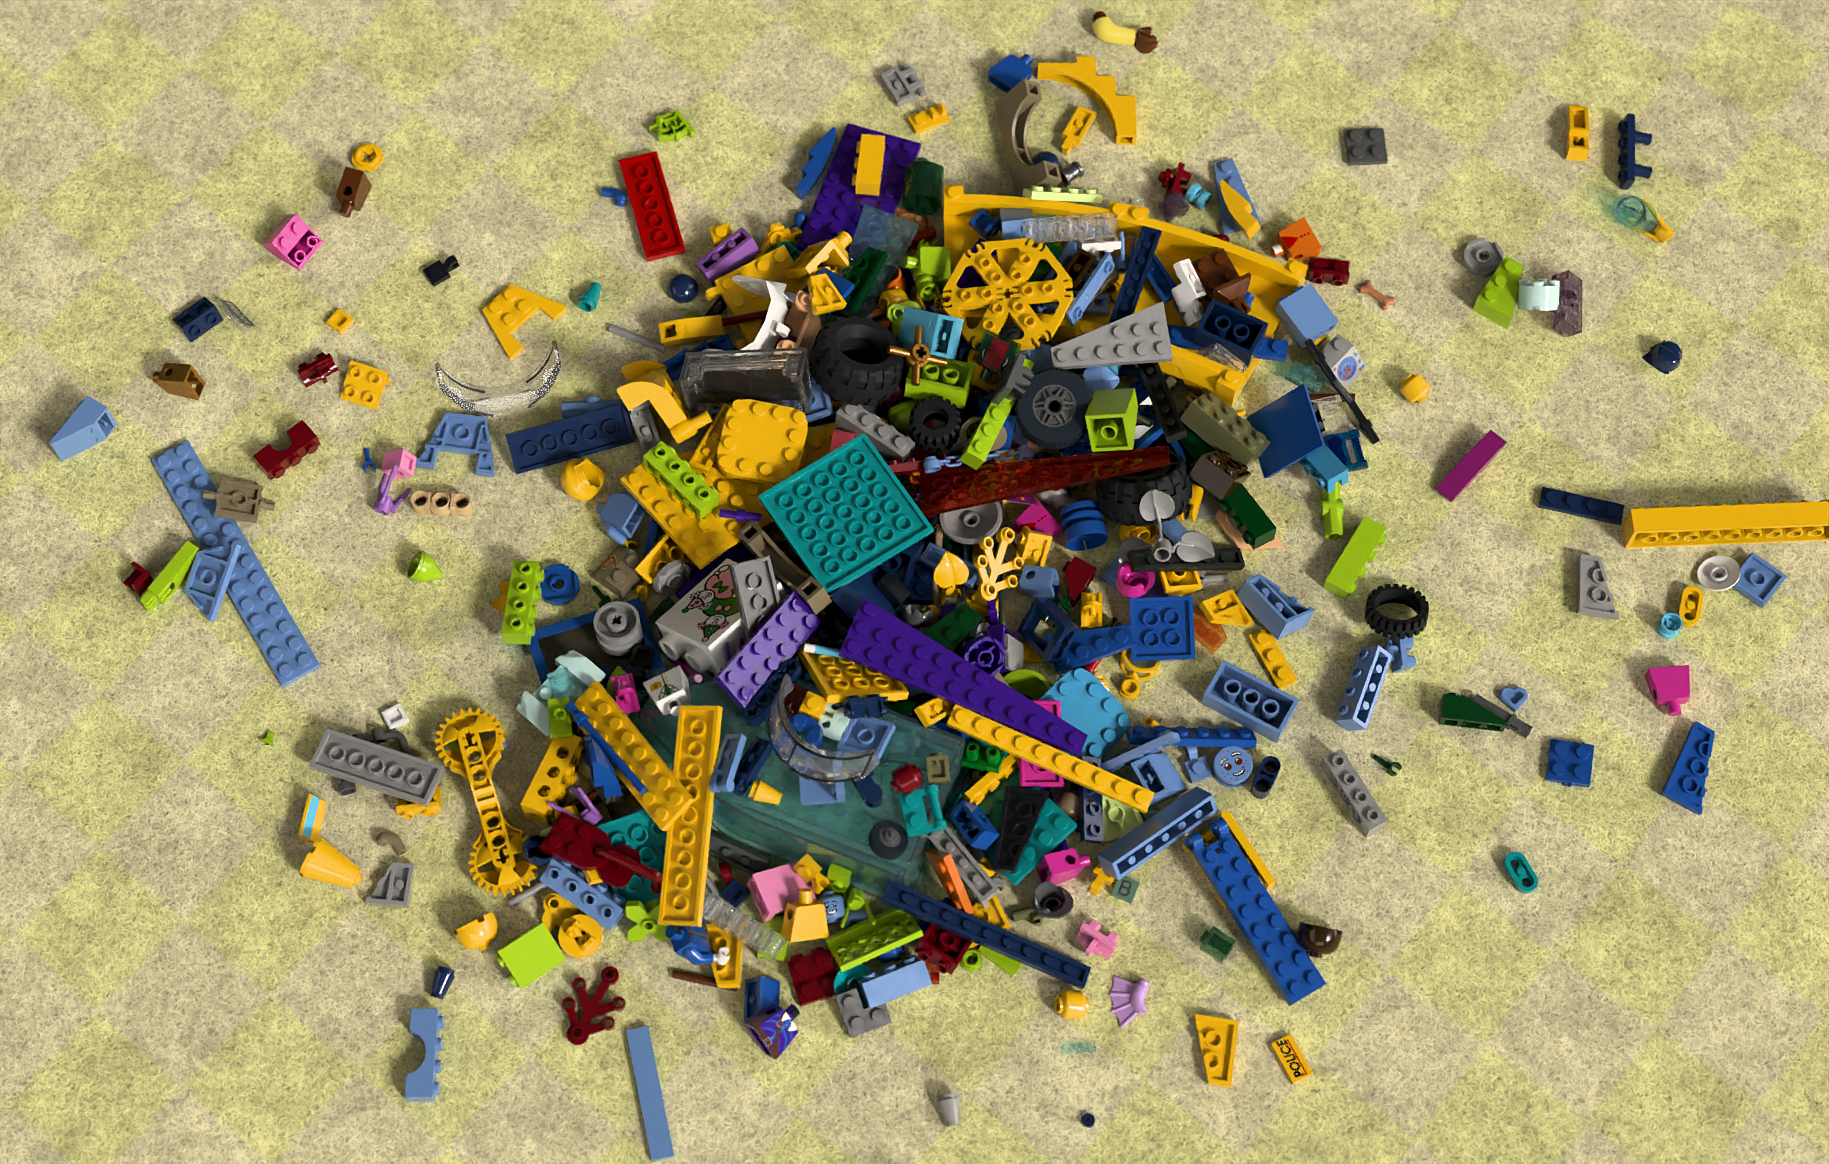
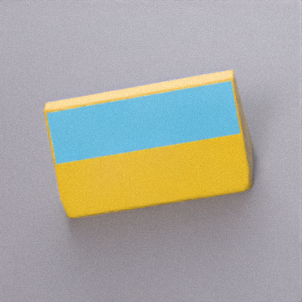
[298,794,327,843]

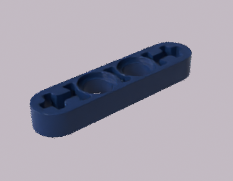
[743,658,802,727]

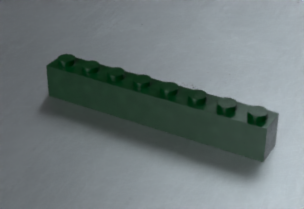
[1177,410,1276,550]

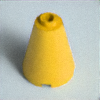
[299,836,363,889]

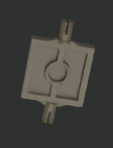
[202,478,275,523]

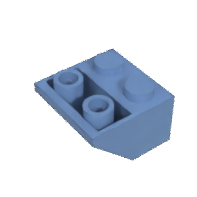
[1129,753,1187,807]

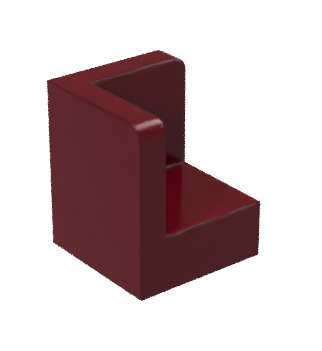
[123,561,154,596]

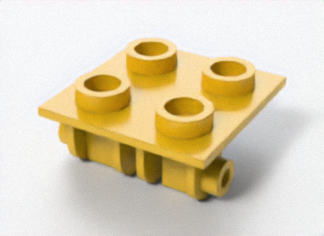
[340,360,390,410]

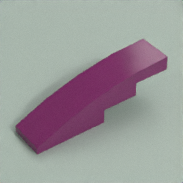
[1436,430,1507,502]

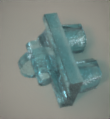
[1285,361,1327,395]

